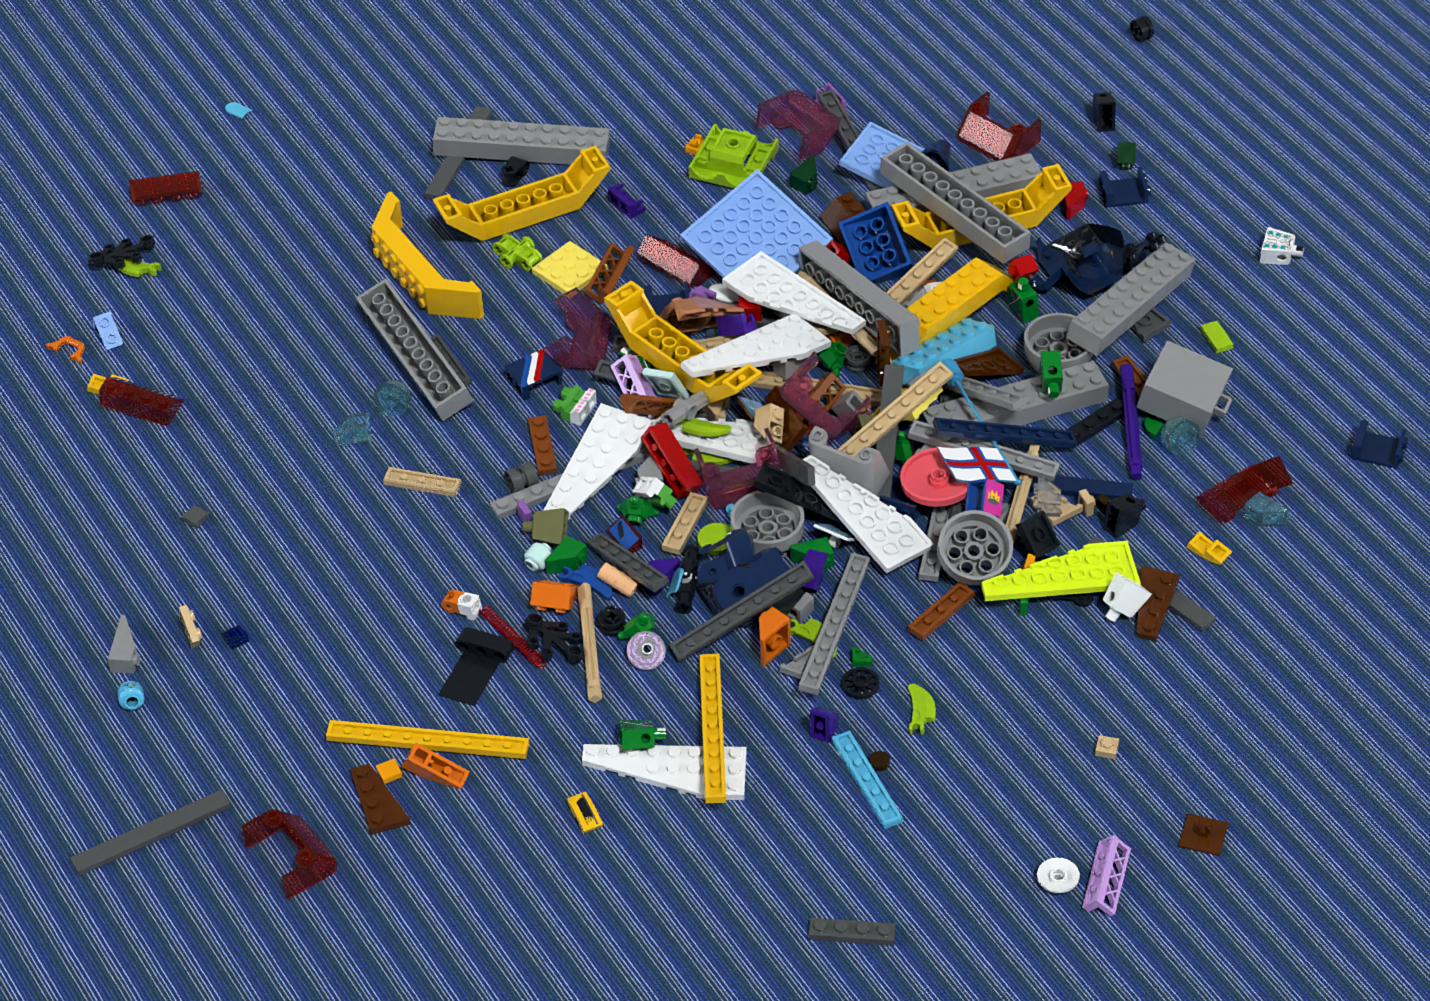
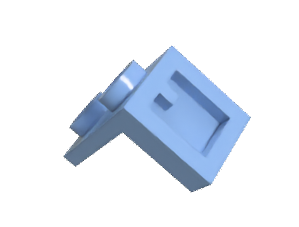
[92,312,123,351]

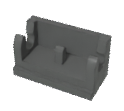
[593,359,633,390]

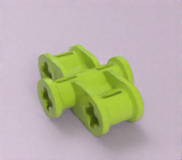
[492,234,543,271]

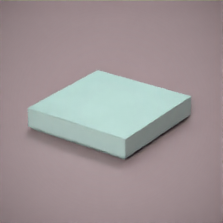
[642,368,690,400]

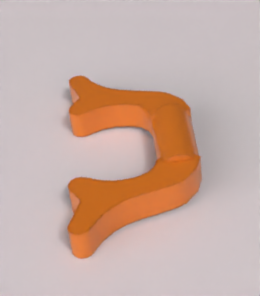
[46,336,85,364]

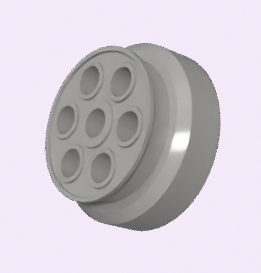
[1024,313,1093,374]
[731,491,805,558]
[937,510,1013,586]

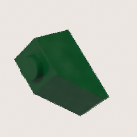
[1117,142,1136,168]
[790,155,818,195]

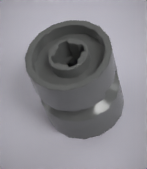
[504,461,539,493]

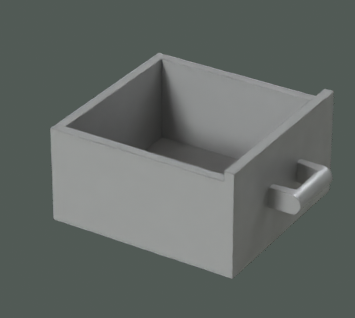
[1136,340,1233,439]

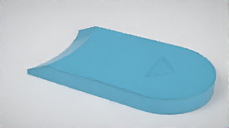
[225,102,253,119]
[666,567,684,597]

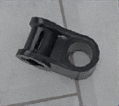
[501,156,530,188]

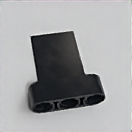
[438,627,515,706]

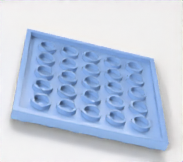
[680,169,833,278]

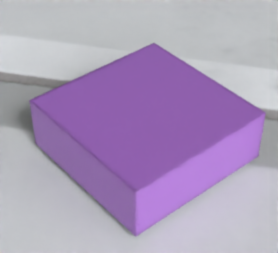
[517,500,533,522]

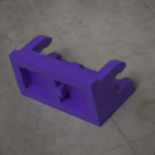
[608,184,646,219]
[716,313,757,336]

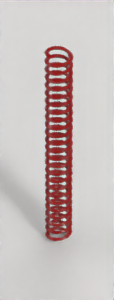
[479,606,546,669]

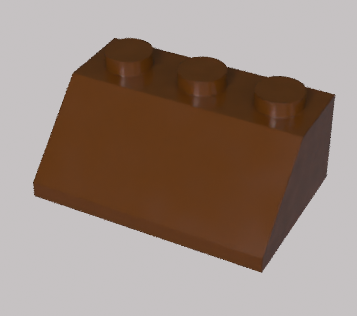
[820,192,866,249]

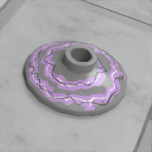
[626,631,666,671]

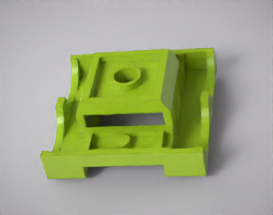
[688,124,779,188]

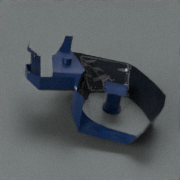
[1029,223,1126,295]
[696,528,805,628]

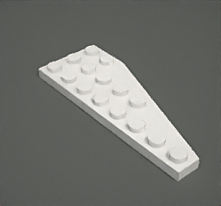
[722,251,866,335]
[681,314,831,378]
[544,403,653,520]
[640,416,772,466]
[802,455,934,574]
[582,744,747,800]

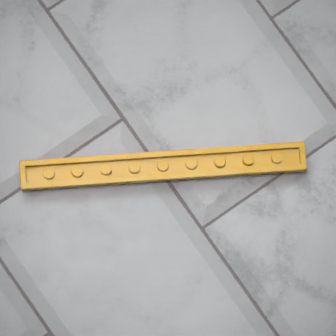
[700,654,726,804]
[326,720,530,759]

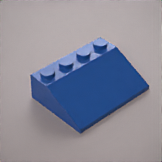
[838,202,914,284]

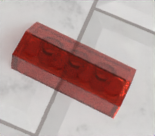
[129,171,203,205]
[637,234,716,287]
[99,377,184,426]

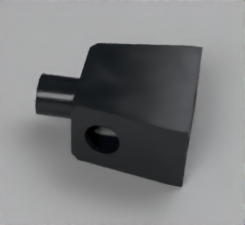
[1093,92,1116,132]
[1103,493,1146,539]

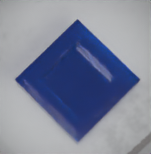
[222,625,250,650]

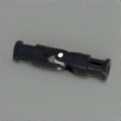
[675,544,701,614]

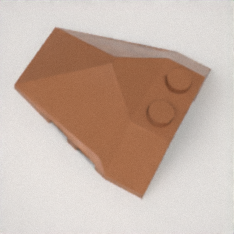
[659,296,744,335]

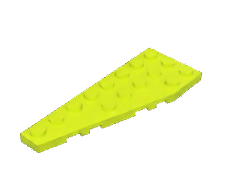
[981,541,1141,601]

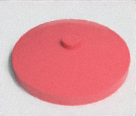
[900,447,968,507]

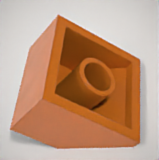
[530,580,579,613]
[759,606,791,667]

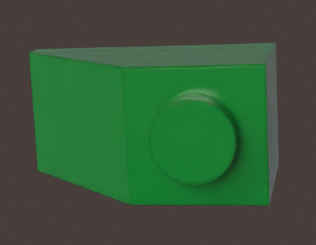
[545,536,588,574]
[790,537,834,569]

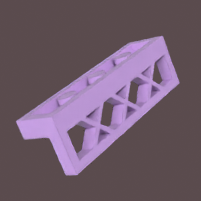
[611,353,661,420]
[1082,835,1131,917]

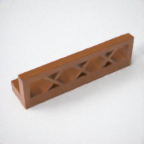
[584,243,635,304]
[795,372,847,435]
[619,393,677,416]

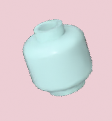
[524,542,552,571]

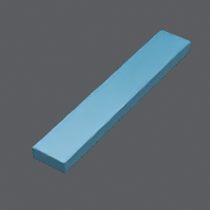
[831,730,903,829]

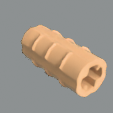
[597,562,639,598]

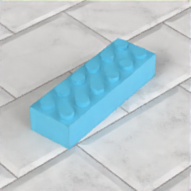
[891,318,997,385]

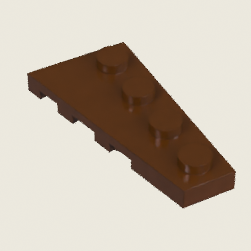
[877,320,890,387]
[954,347,1025,377]
[766,385,809,452]
[1137,566,1180,642]
[350,764,411,835]

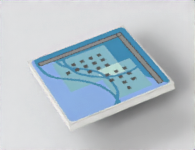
[814,524,858,548]

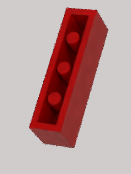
[641,423,703,499]

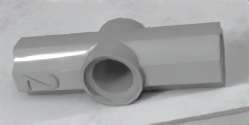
[661,391,709,428]

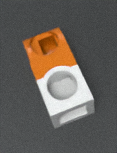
[441,590,482,621]

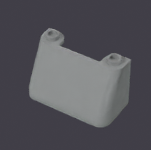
[809,426,890,496]

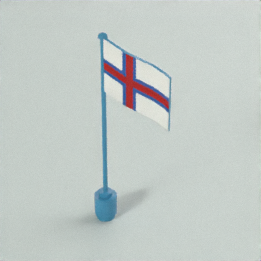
[937,358,1022,486]

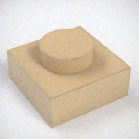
[1078,489,1096,517]
[1095,735,1119,759]

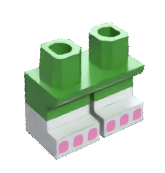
[553,384,597,426]
[632,476,677,509]

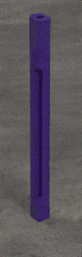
[1120,364,1143,480]

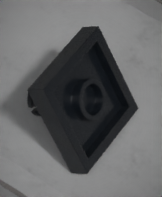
[1015,510,1060,559]

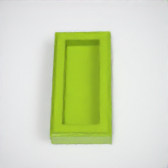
[1200,321,1234,354]

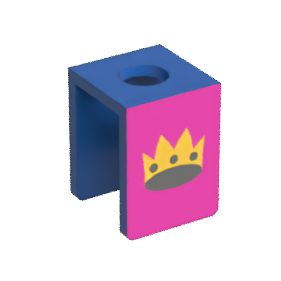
[965,478,1004,517]

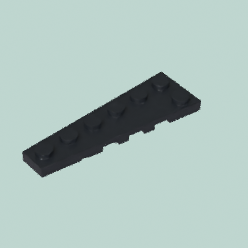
[752,461,843,524]

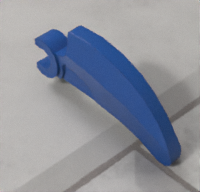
[559,564,613,600]

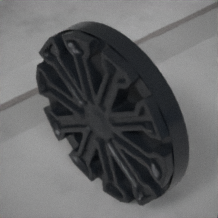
[842,667,880,700]

